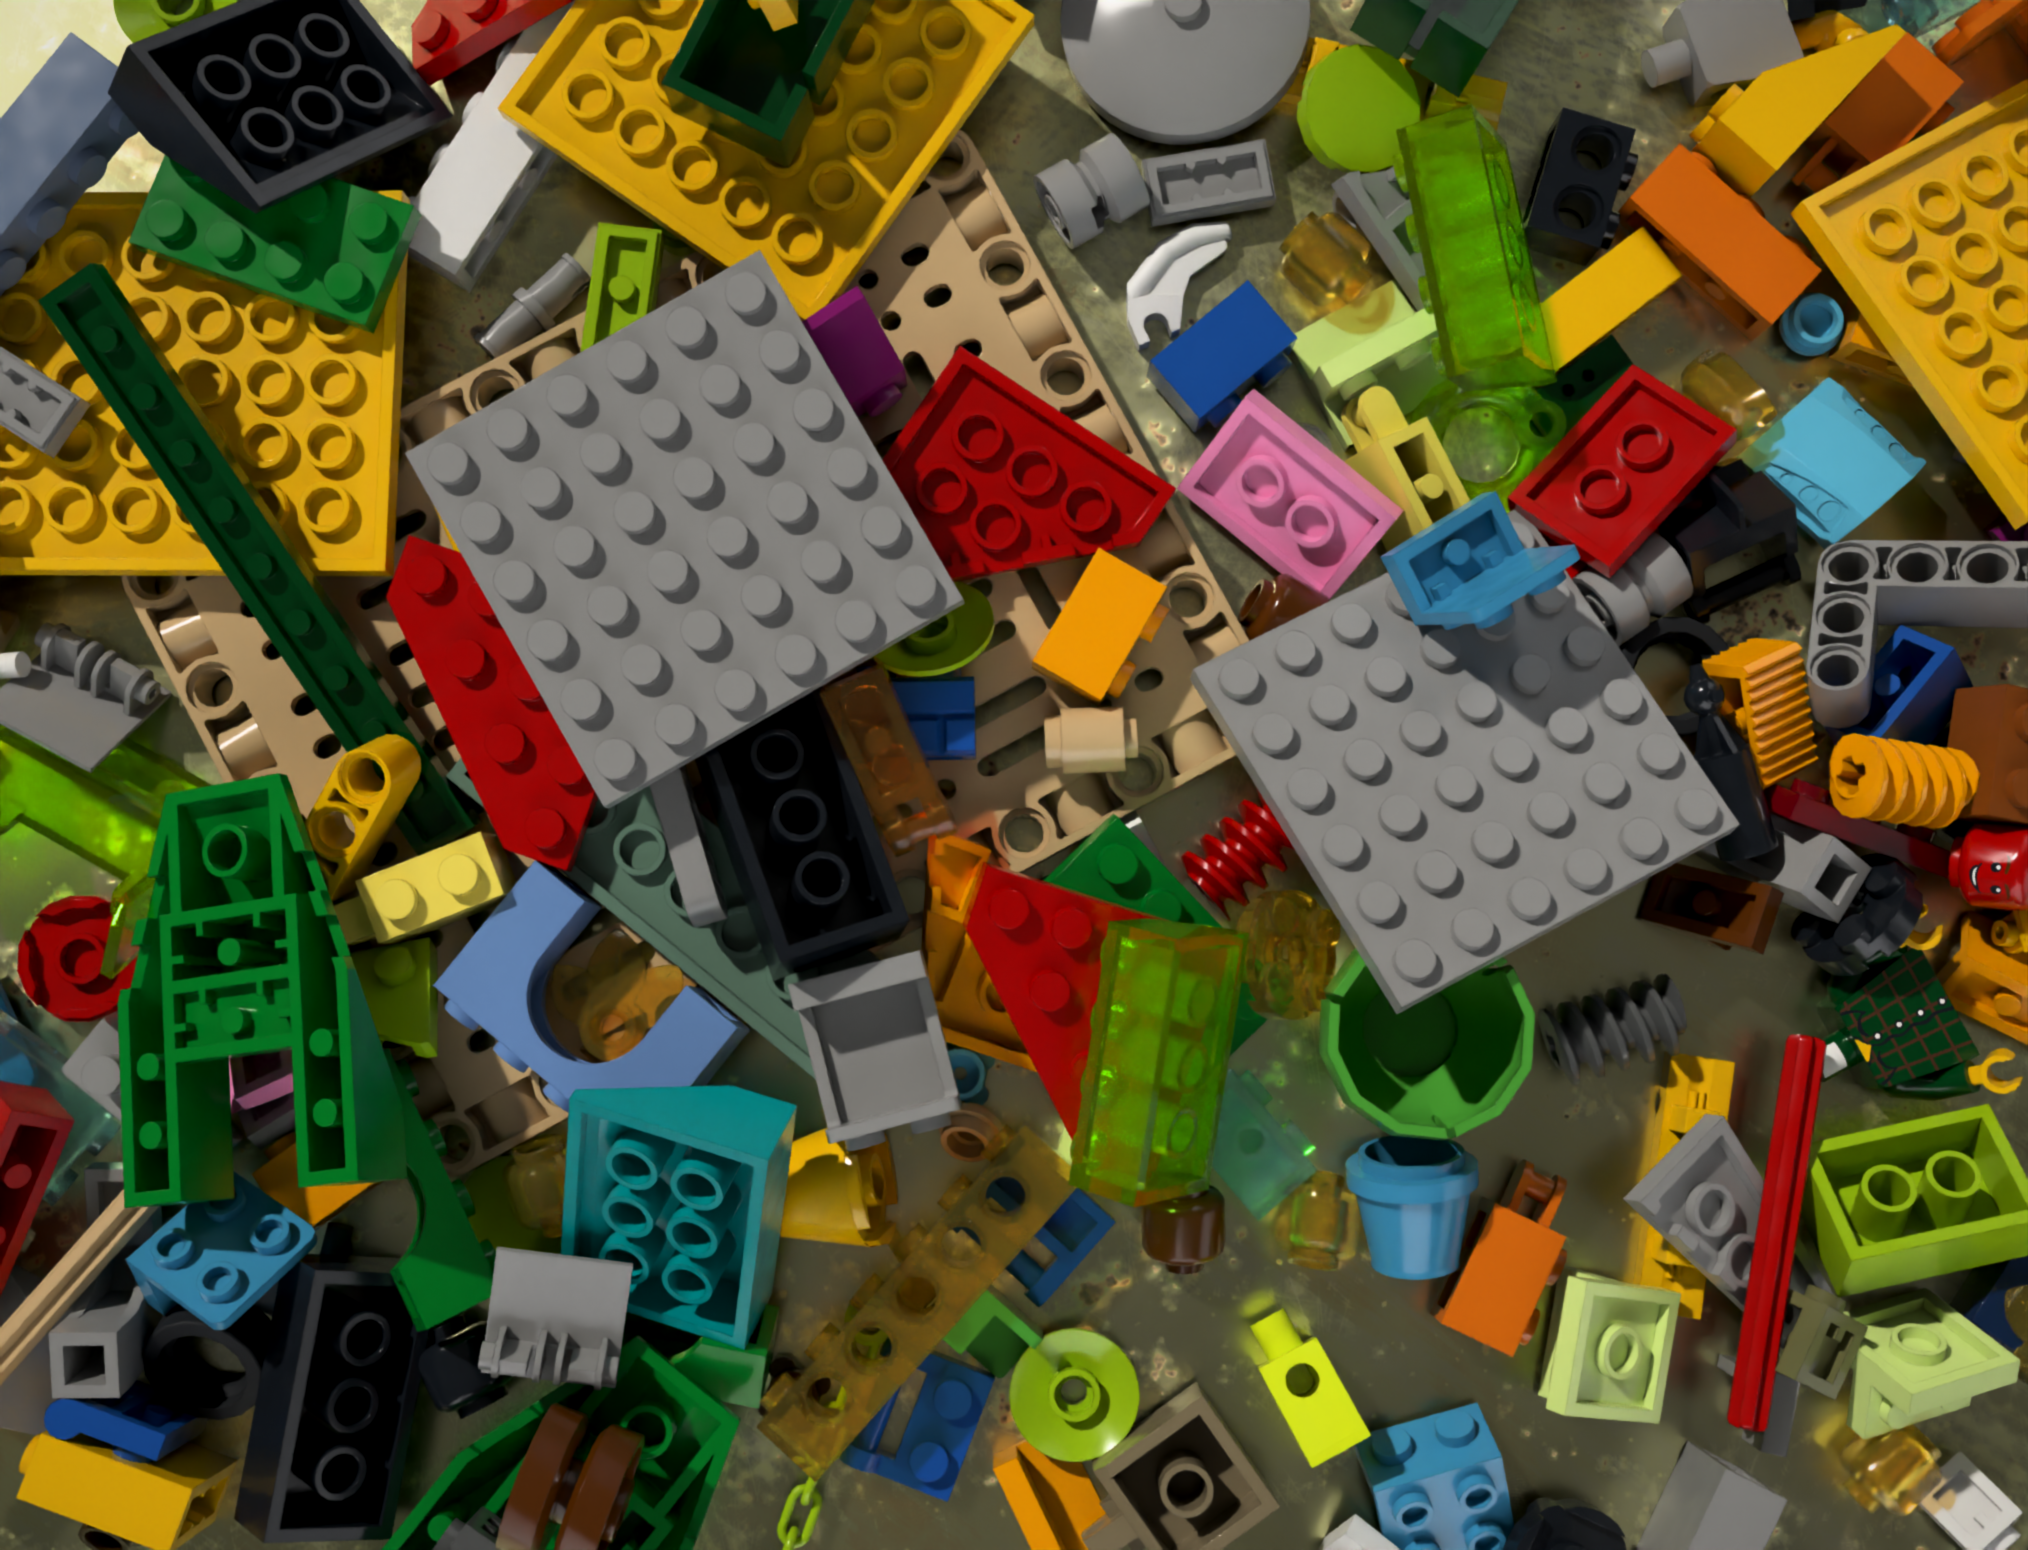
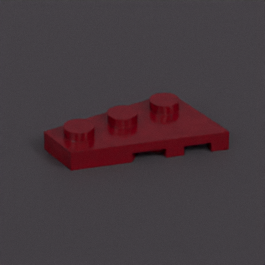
[1763,778,1950,878]

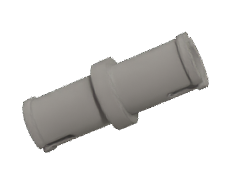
[473,253,591,360]

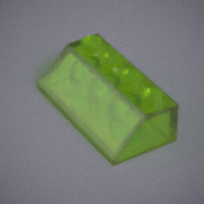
[1393,104,1557,391]
[1068,918,1249,1208]

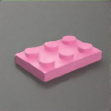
[1176,389,1404,599]

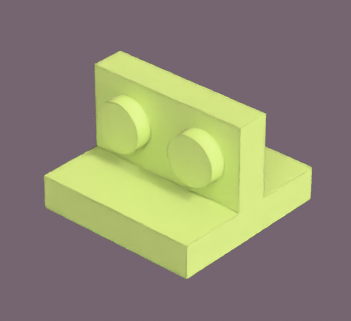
[1290,279,1457,451]
[1538,1267,1681,1424]
[1843,1287,2020,1440]

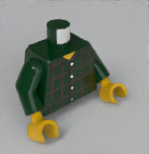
[1816,904,2023,1101]

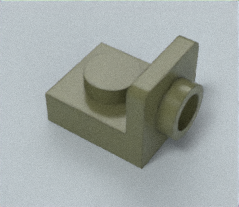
[1775,1284,1868,1400]

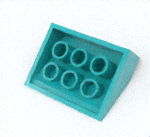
[561,1085,797,1350]

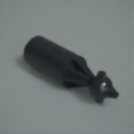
[1684,663,1778,861]

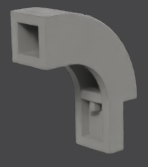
[1694,812,1872,923]
[48,1162,171,1398]

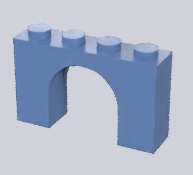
[433,860,750,1113]

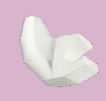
[1126,221,1232,352]

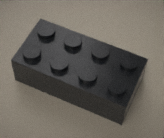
[695,686,910,981]
[234,1254,430,1543]

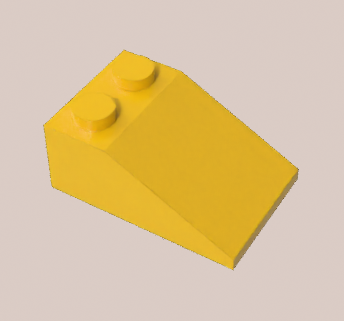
[1689,24,1906,198]

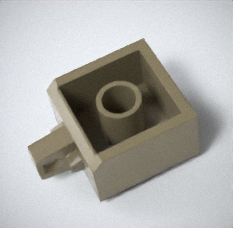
[1081,1382,1280,1550]

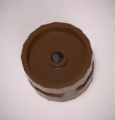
[495,1403,645,1550]

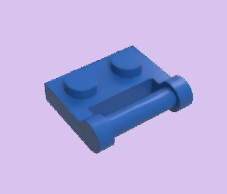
[942,1133,1116,1307]
[839,1335,995,1502]
[44,1380,209,1463]

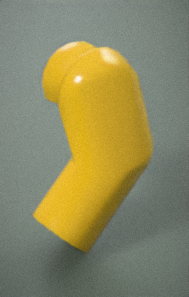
[1791,10,1869,52]

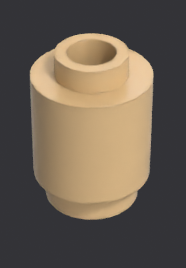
[1044,706,1138,774]

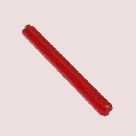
[1727,1034,1827,1432]

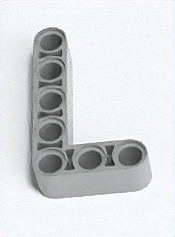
[1806,540,2028,729]

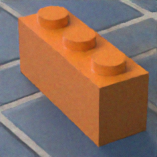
[1618,143,1822,341]

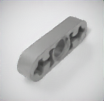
[650,765,728,928]

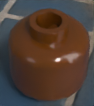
[1238,574,1330,641]
[1141,1172,1226,1274]

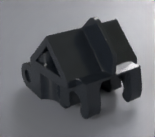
[1658,458,1801,624]

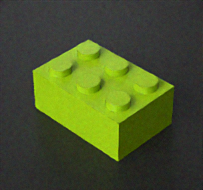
[1801,1104,2028,1297]

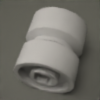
[1033,133,1150,249]
[1572,532,1694,646]

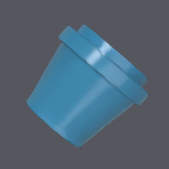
[1346,1136,1479,1280]

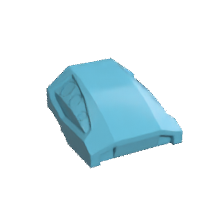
[1735,377,1927,549]

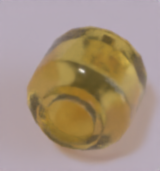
[1278,211,1374,307]
[502,1134,567,1238]
[1274,1170,1362,1271]
[1839,1424,1942,1517]

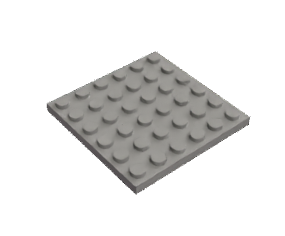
[405,250,965,808]
[1190,510,1740,1014]

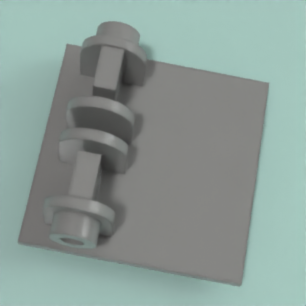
[0,623,171,773]
[478,1246,633,1390]

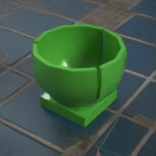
[1319,948,1535,1141]

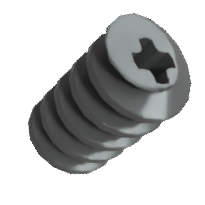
[1537,973,1687,1085]

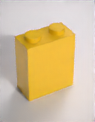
[16,1430,238,1550]

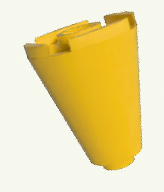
[780,1127,898,1247]

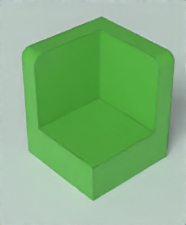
[941,1279,1043,1378]

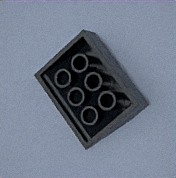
[108,0,453,214]

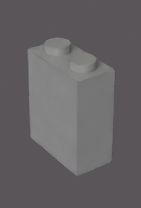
[1635,1440,1788,1550]

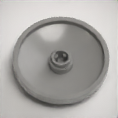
[1060,0,1311,145]

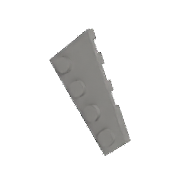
[1623,1114,1845,1350]

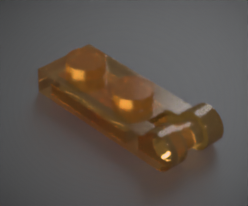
[820,663,958,858]

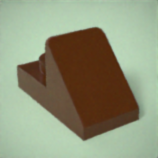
[1639,863,1784,955]

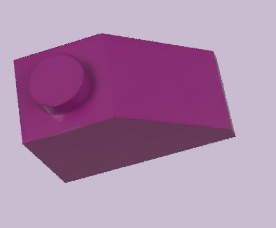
[802,286,907,417]

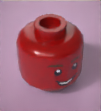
[1948,822,2028,911]

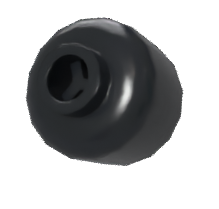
[419,1314,513,1419]

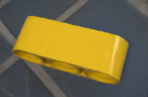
[1500,227,1683,387]
[304,734,421,903]

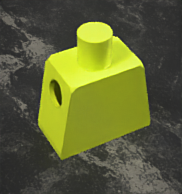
[1250,1308,1371,1468]

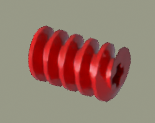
[1181,788,1297,921]

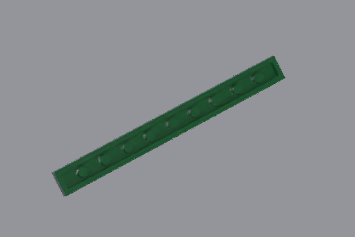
[38,263,482,856]

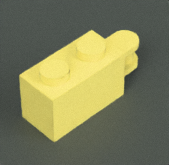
[1341,386,1470,552]
[334,831,517,945]

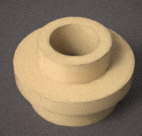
[938,1103,1003,1162]

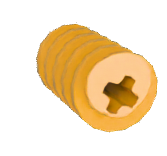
[1829,733,1980,829]

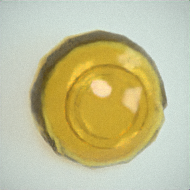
[1680,349,1778,441]

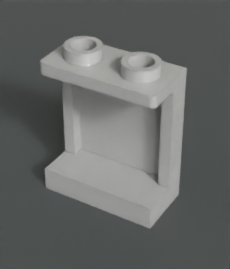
[788,950,962,1152]

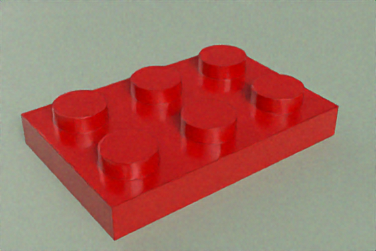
[1507,364,1737,579]

